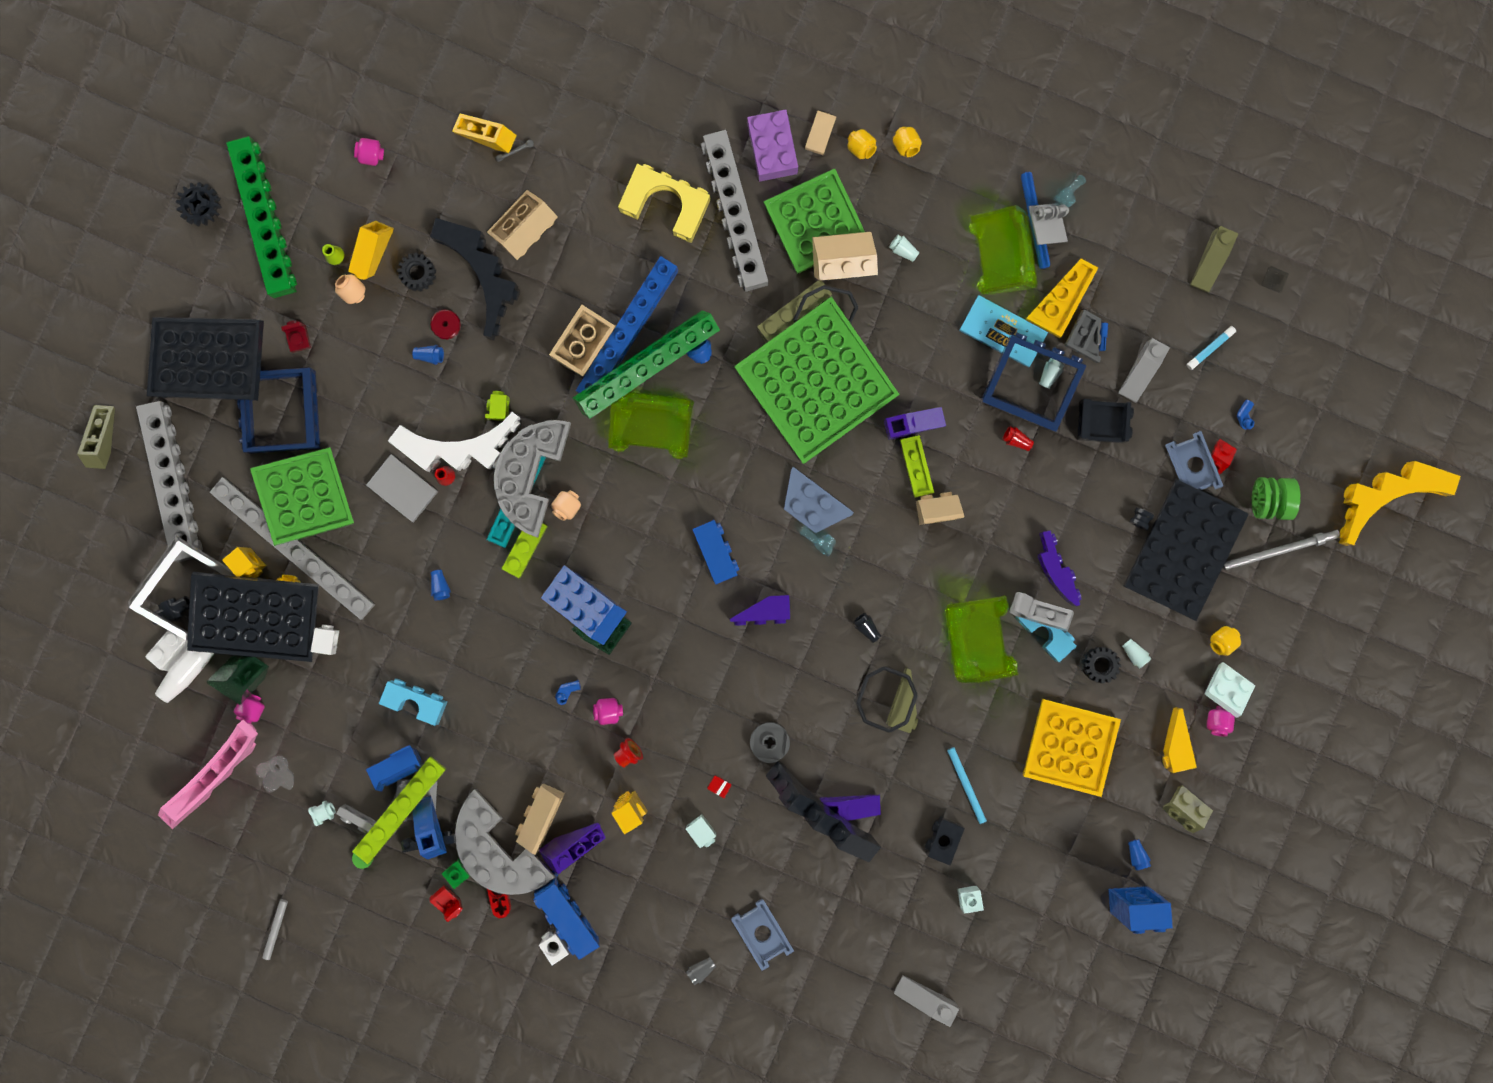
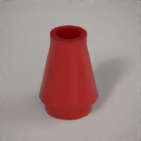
[1003,426,1034,451]
[435,466,455,486]

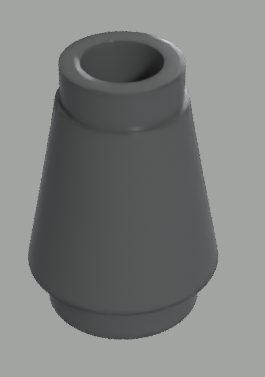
[686,957,716,985]

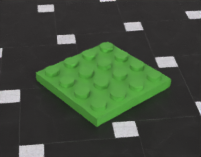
[763,169,865,274]
[250,448,354,546]

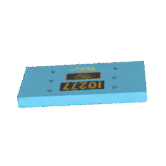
[959,295,1048,368]

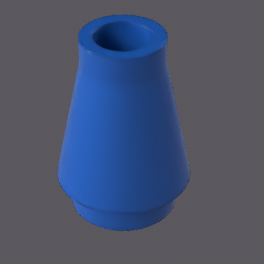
[413,345,444,365]
[431,570,451,601]
[1128,839,1151,871]

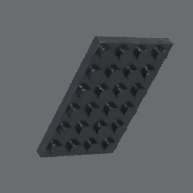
[147,317,264,401]
[1123,479,1249,621]
[187,572,319,662]

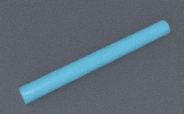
[947,747,987,824]

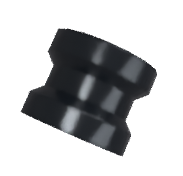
[1129,507,1154,530]

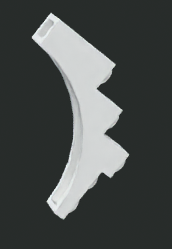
[388,412,521,472]

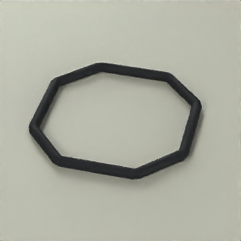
[794,285,858,324]
[856,666,918,733]

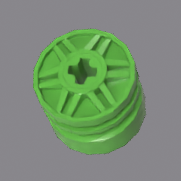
[1252,477,1300,520]

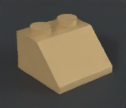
[916,492,964,525]

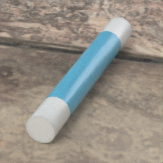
[1186,326,1236,370]

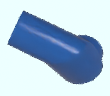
[1237,400,1255,429]
[555,680,581,705]

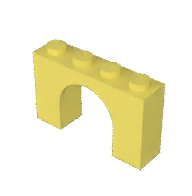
[618,164,710,243]

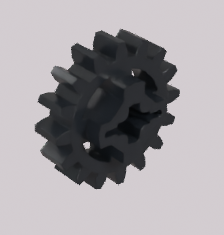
[176,182,222,227]

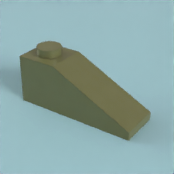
[1190,226,1238,293]
[77,405,115,469]
[886,668,918,733]

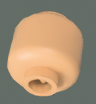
[335,274,366,304]
[551,490,581,521]

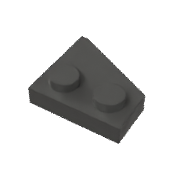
[1064,310,1101,363]

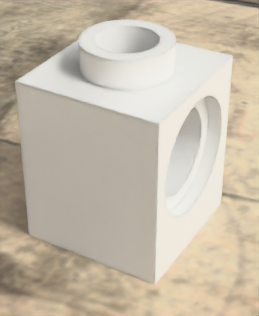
[311,624,340,655]
[539,931,570,965]

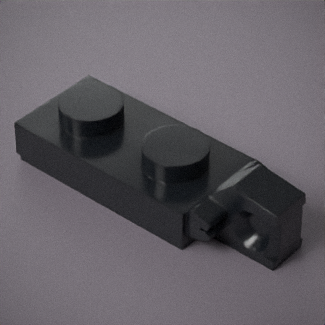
[401,831,456,853]

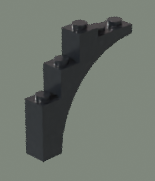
[430,218,520,341]
[766,761,881,862]

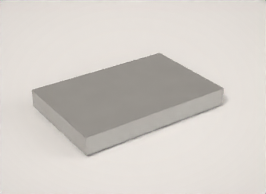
[366,454,438,522]

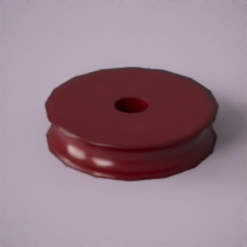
[430,309,461,340]

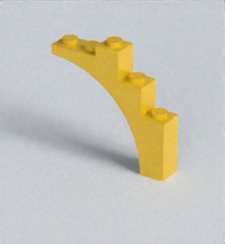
[1339,461,1461,546]

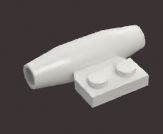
[145,630,214,703]

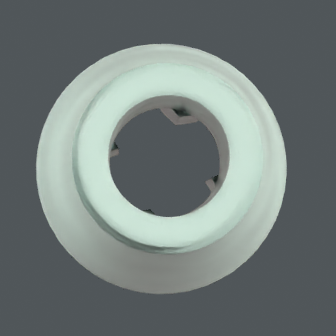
[889,234,919,262]
[1039,358,1065,389]
[1122,639,1151,669]

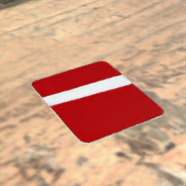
[708,776,731,798]

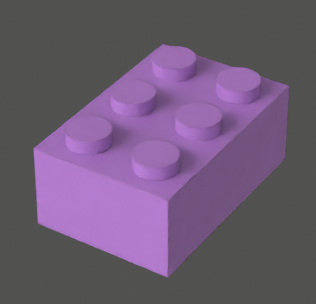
[747,110,798,182]

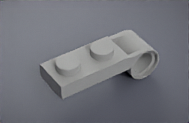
[1009,592,1074,632]
[336,804,398,834]

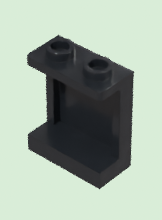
[1077,399,1134,443]

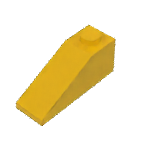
[453,113,517,153]
[1162,707,1197,773]

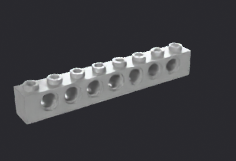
[701,130,768,292]
[136,401,203,562]

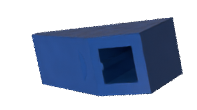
[413,796,447,860]

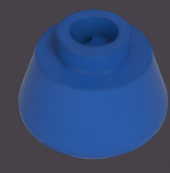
[686,339,712,364]

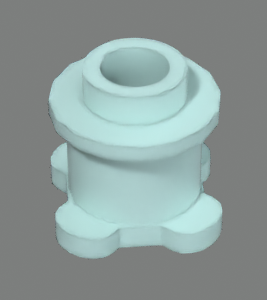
[308,801,336,826]

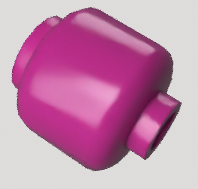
[354,138,384,166]
[234,693,265,724]
[593,698,623,725]
[1207,706,1235,737]

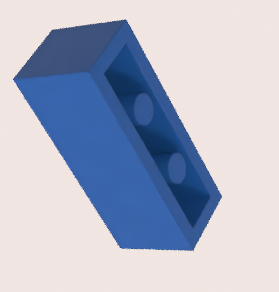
[692,520,740,585]

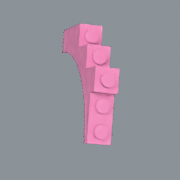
[158,720,258,829]

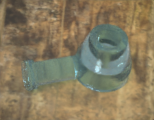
[1053,175,1086,207]
[800,526,836,556]

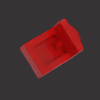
[1203,439,1237,475]
[429,885,463,922]

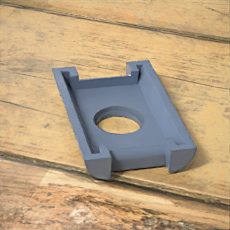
[1165,431,1223,490]
[731,899,794,971]

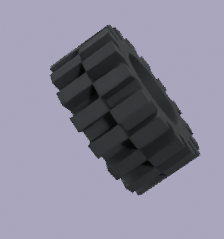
[397,253,436,291]
[1082,647,1121,683]

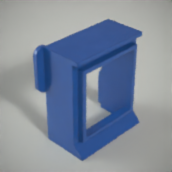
[366,745,424,791]

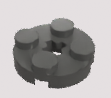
[750,722,790,763]

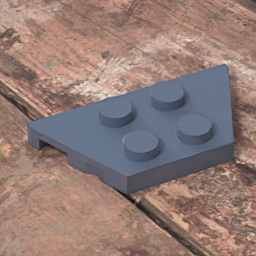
[784,467,854,533]

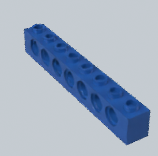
[575,256,678,394]

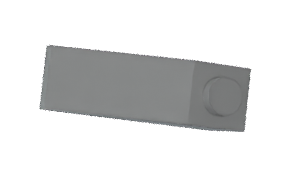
[1118,338,1170,403]
[894,975,959,1027]

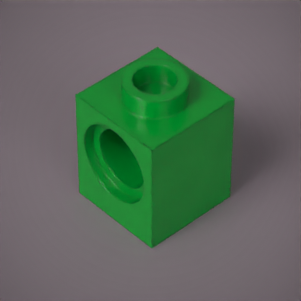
[442,858,470,889]

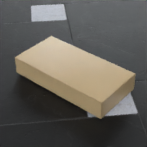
[805,111,836,155]

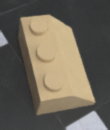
[487,190,558,260]
[812,232,878,281]
[549,305,616,376]
[515,783,565,855]

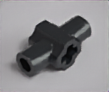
[151,596,190,625]

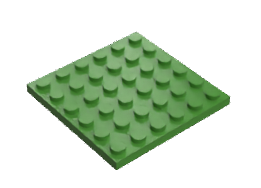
[734,296,900,464]

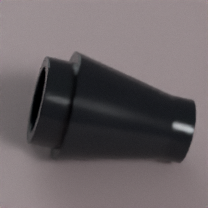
[853,613,881,643]

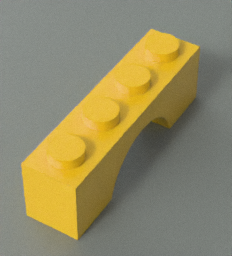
[611,791,647,835]

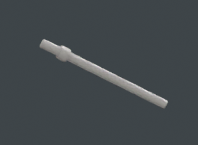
[1223,530,1340,570]

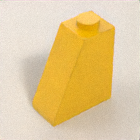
[348,221,394,280]

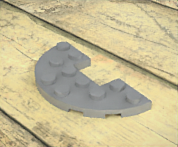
[494,420,571,538]
[455,789,556,895]

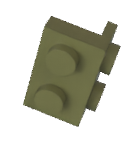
[1162,785,1213,833]

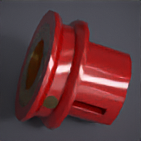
[614,738,643,768]

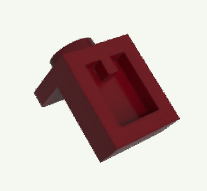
[281,320,311,353]

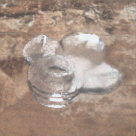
[255,756,294,793]

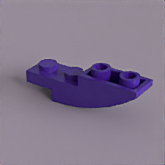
[1037,530,1081,606]

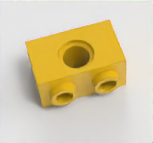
[222,547,266,578]

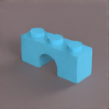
[1015,616,1076,662]
[379,679,447,726]

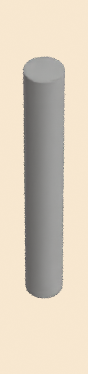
[262,899,288,960]

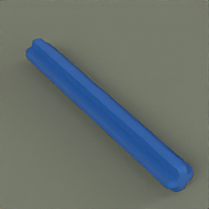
[1021,172,1050,269]

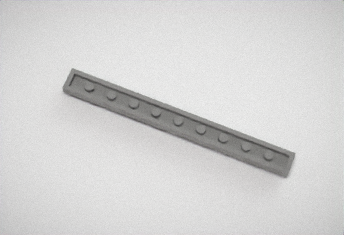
[210,477,375,620]

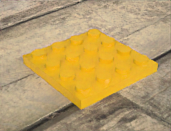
[1023,699,1121,797]

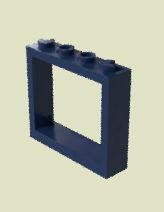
[982,332,1086,432]
[237,368,320,454]

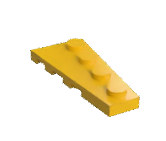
[1025,259,1098,338]

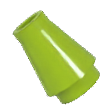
[322,244,344,265]

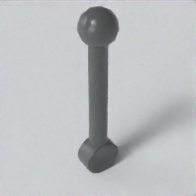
[495,140,534,162]

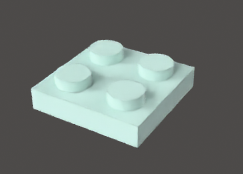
[1205,662,1255,718]

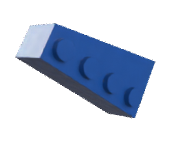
[533,870,600,960]

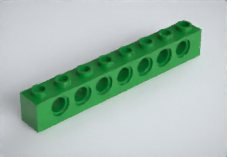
[226,136,297,298]
[573,310,720,419]

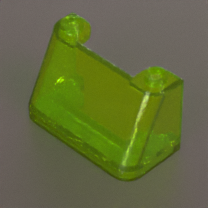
[969,205,1037,295]
[608,392,694,459]
[946,596,1018,683]

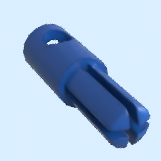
[1099,323,1108,351]

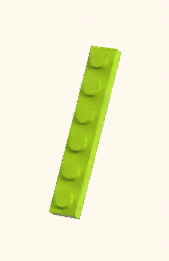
[352,756,446,864]

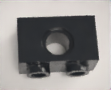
[924,816,965,866]

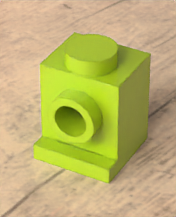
[485,391,510,421]

